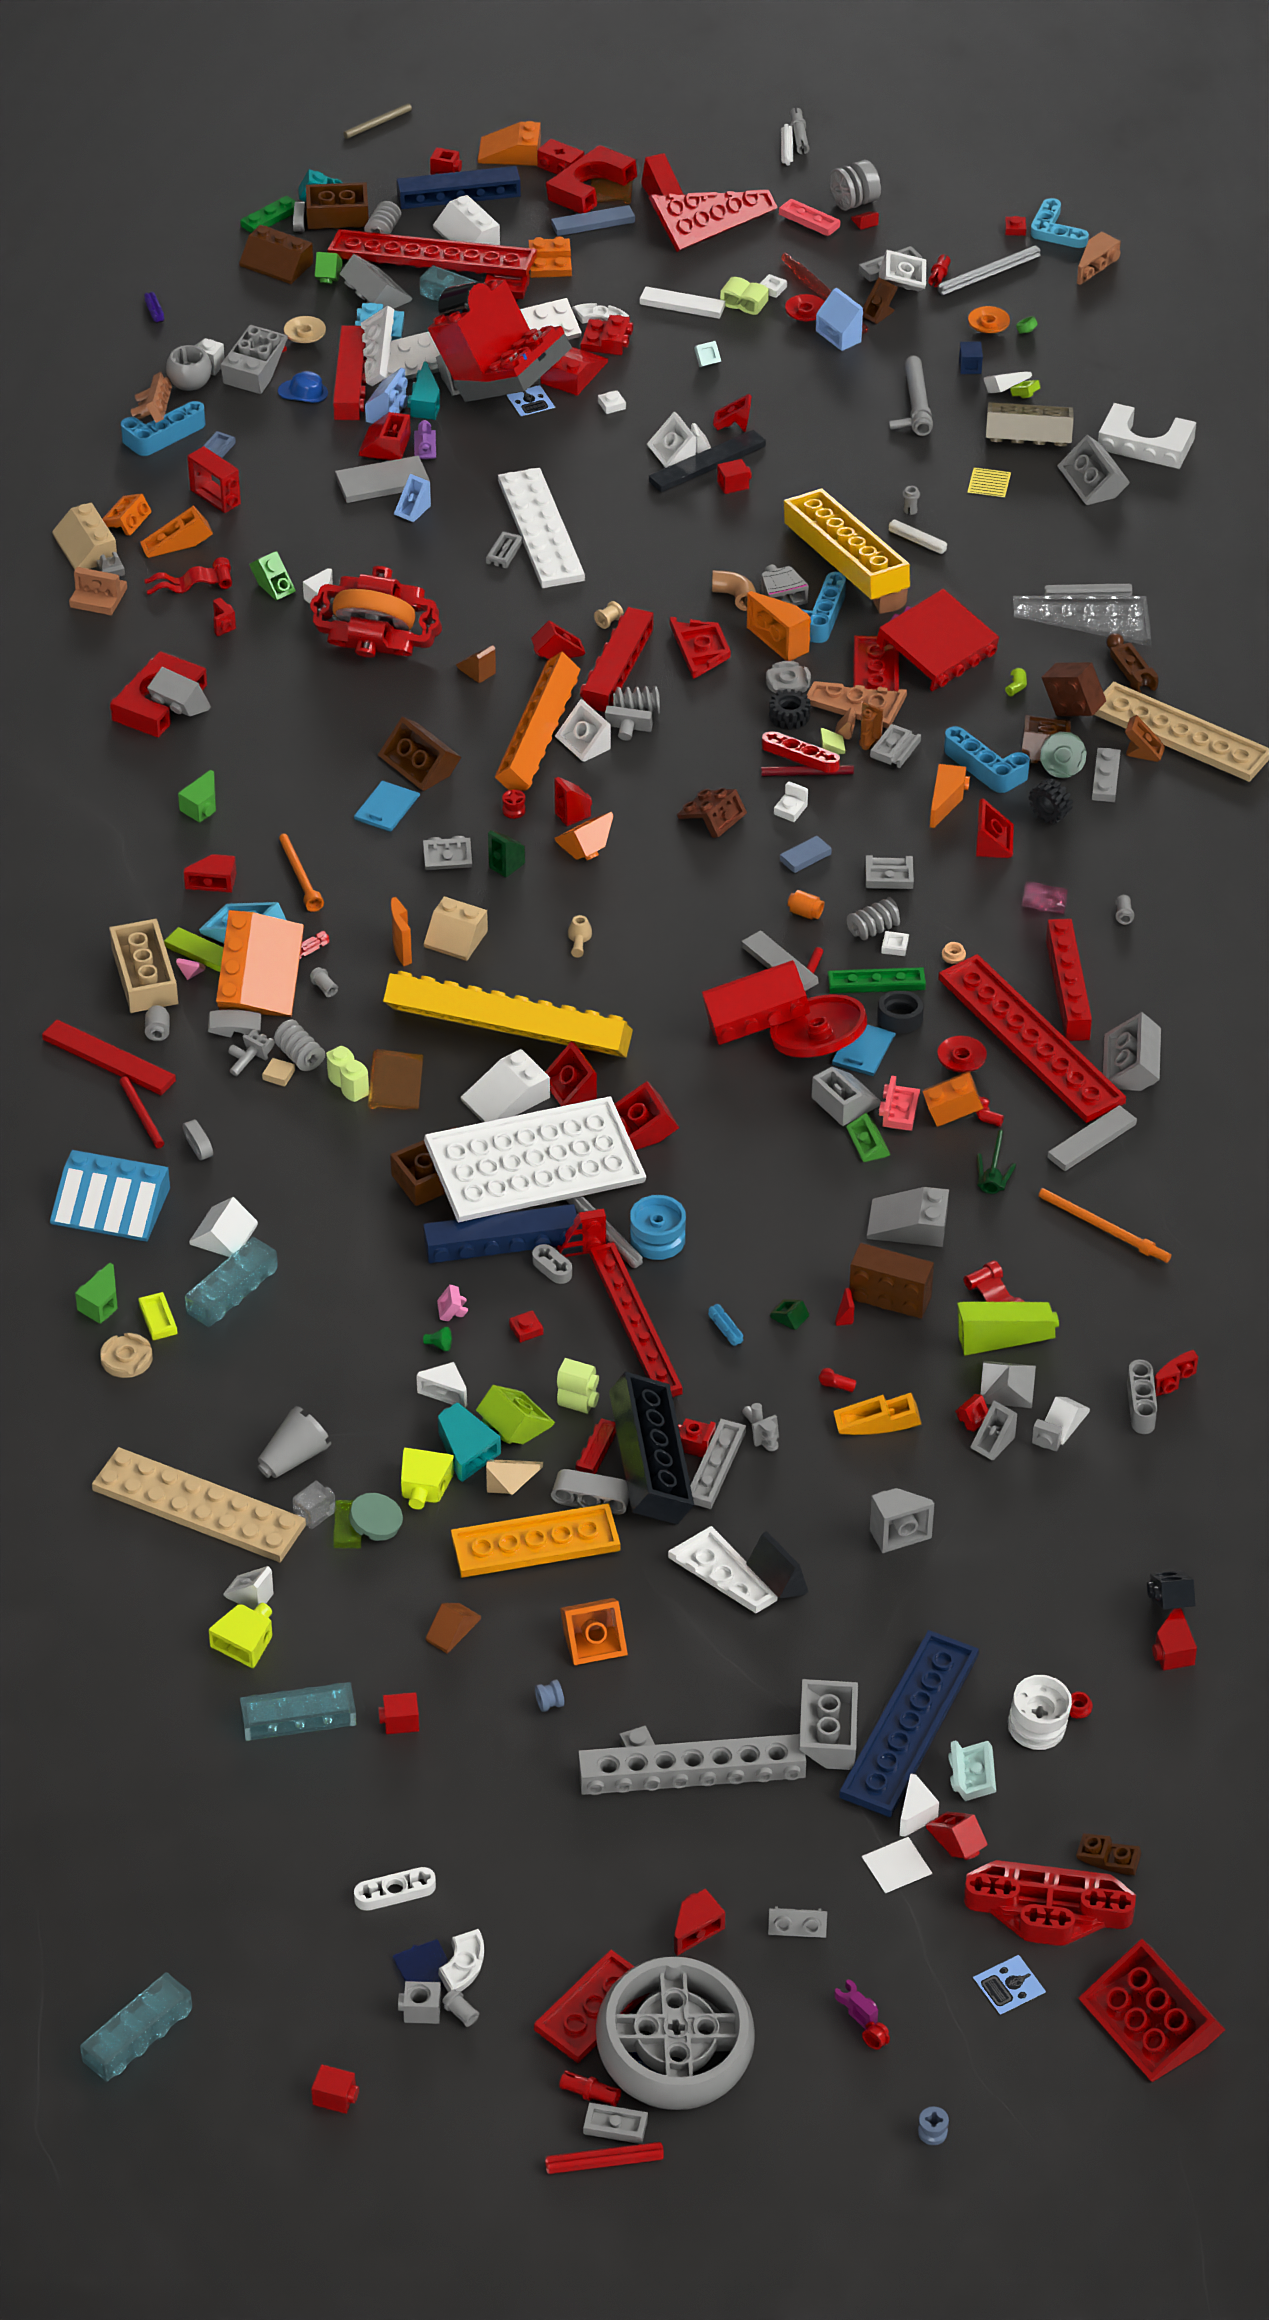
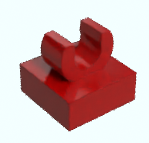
[955,1394,989,1431]

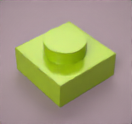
[1010,380,1041,398]

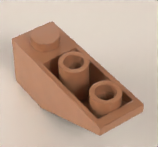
[1077,231,1121,285]

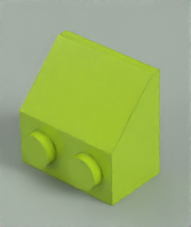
[476,1385,555,1444]

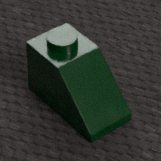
[488,830,525,878]

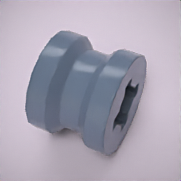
[535,1679,564,1712]
[918,2106,949,2145]

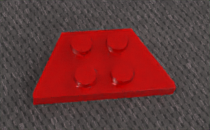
[670,617,731,678]

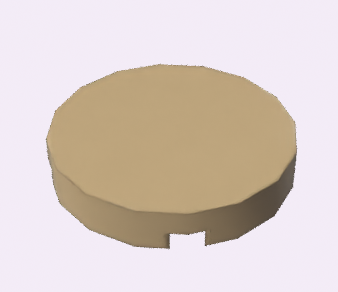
[100,1333,153,1378]

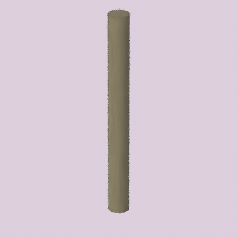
[343,103,412,139]

